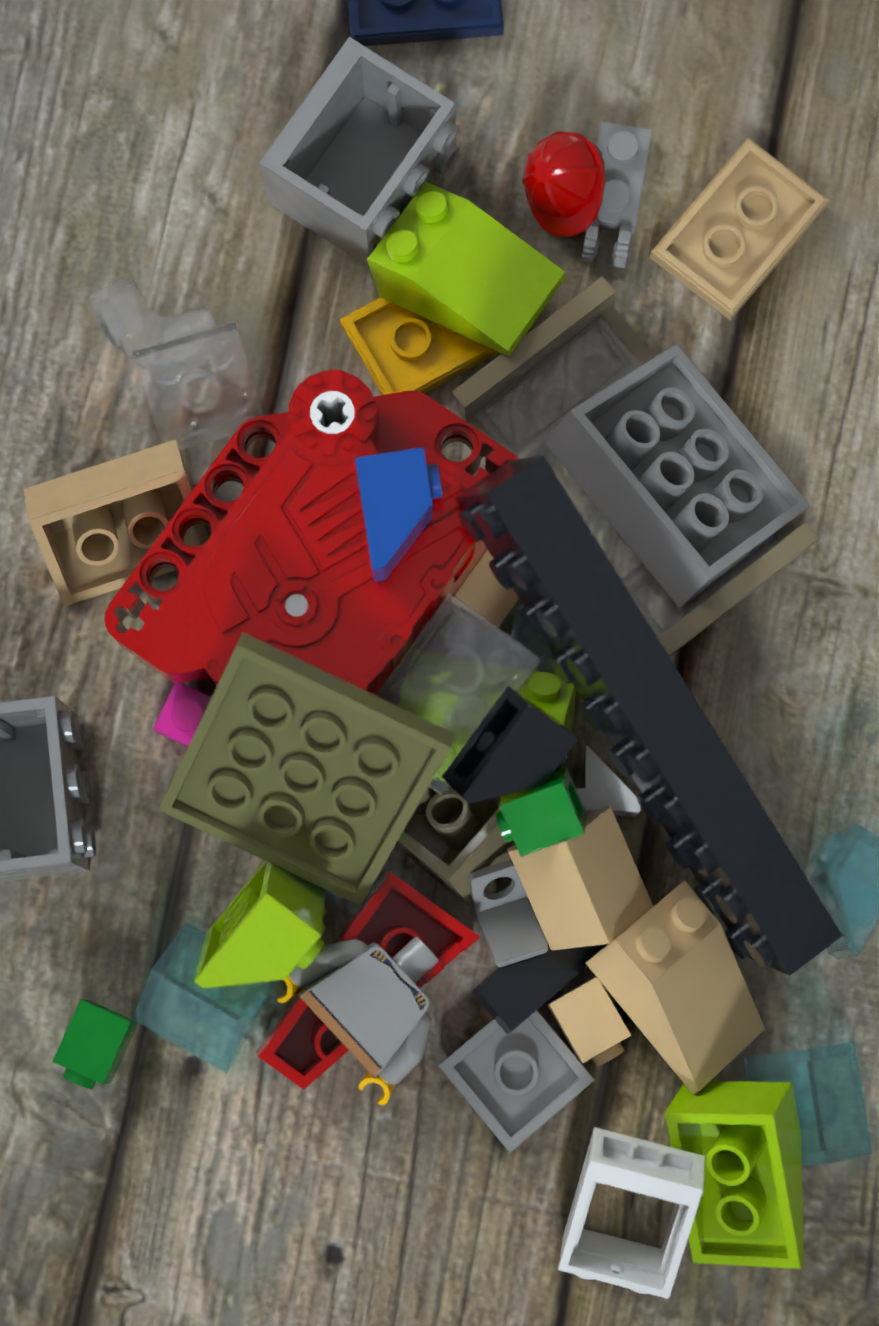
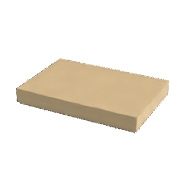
[650,138,829,321]

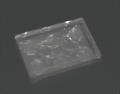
[376,593,543,796]

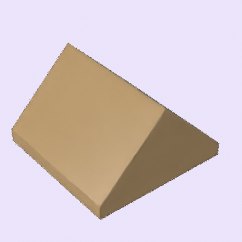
[507,804,653,951]

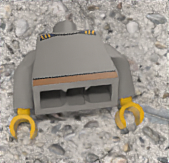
[266,936,439,1105]

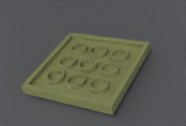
[158,632,455,906]

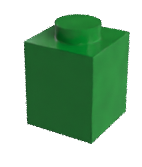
[495,766,587,857]
[52,999,139,1090]

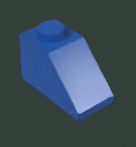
[355,447,442,582]

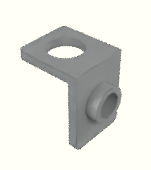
[469,860,548,967]

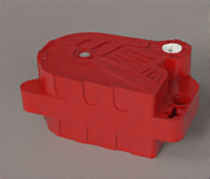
[104,369,519,700]

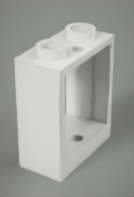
[558,1127,705,1299]

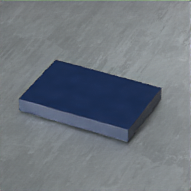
[348,0,504,46]

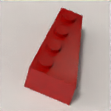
[256,872,480,1090]

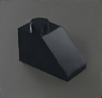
[442,686,579,803]

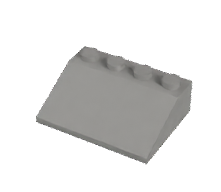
[545,344,811,608]

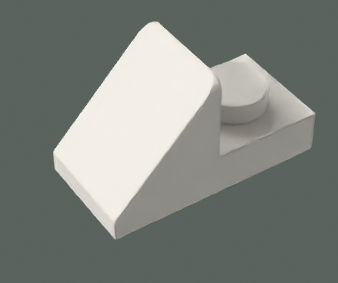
[572,746,640,817]

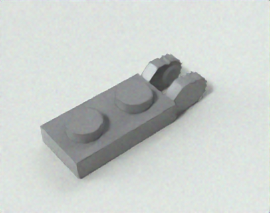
[581,122,652,268]

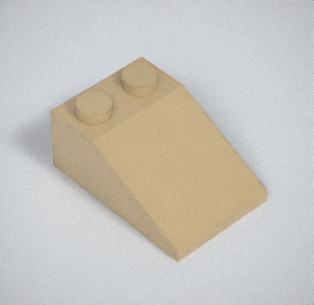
[585,881,765,1095]

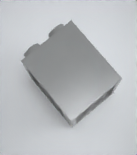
[259,37,459,267]
[0,696,96,882]

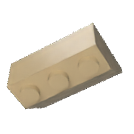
[24,439,209,607]

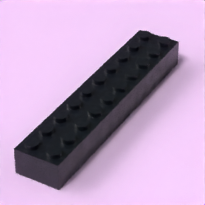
[455,455,843,976]

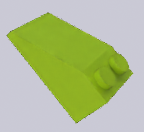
[367,182,566,357]
[664,1081,804,1269]

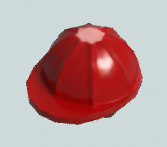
[521,131,605,237]

